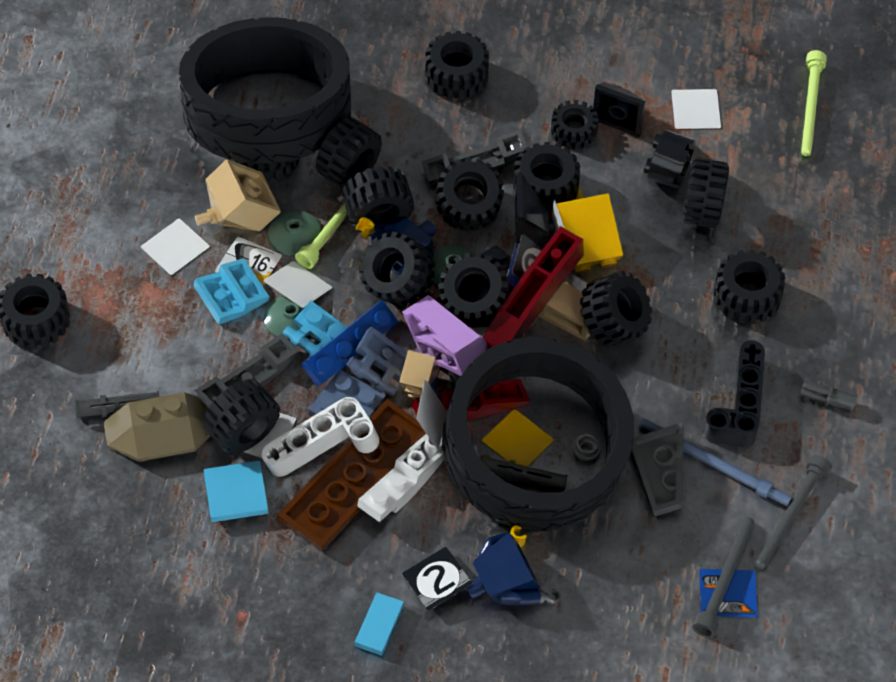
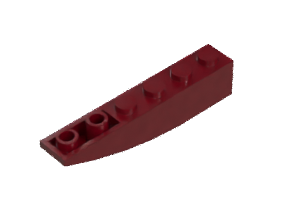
[483,226,584,350]

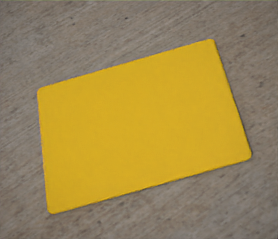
[482,409,554,466]

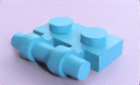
[282,301,347,357]

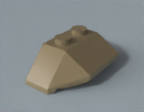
[104,392,211,462]

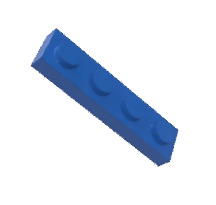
[301,300,399,386]

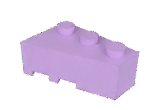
[402,295,488,376]

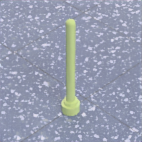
[801,50,827,157]
[295,203,348,269]

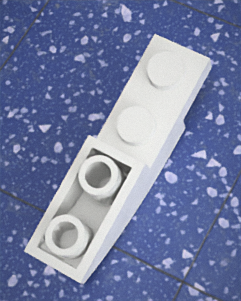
[357,434,444,522]

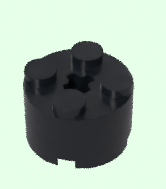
[643,129,696,189]

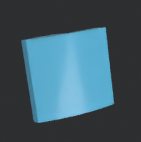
[193,258,269,325]
[204,461,269,523]

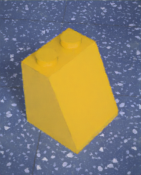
[549,193,623,273]

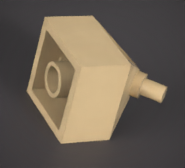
[195,159,281,232]

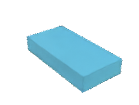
[355,592,404,656]

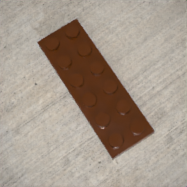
[277,399,426,552]

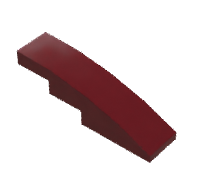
[412,379,530,426]

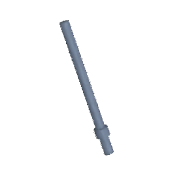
[639,418,793,507]

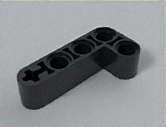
[703,340,765,447]

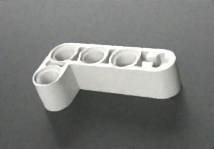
[262,397,380,477]

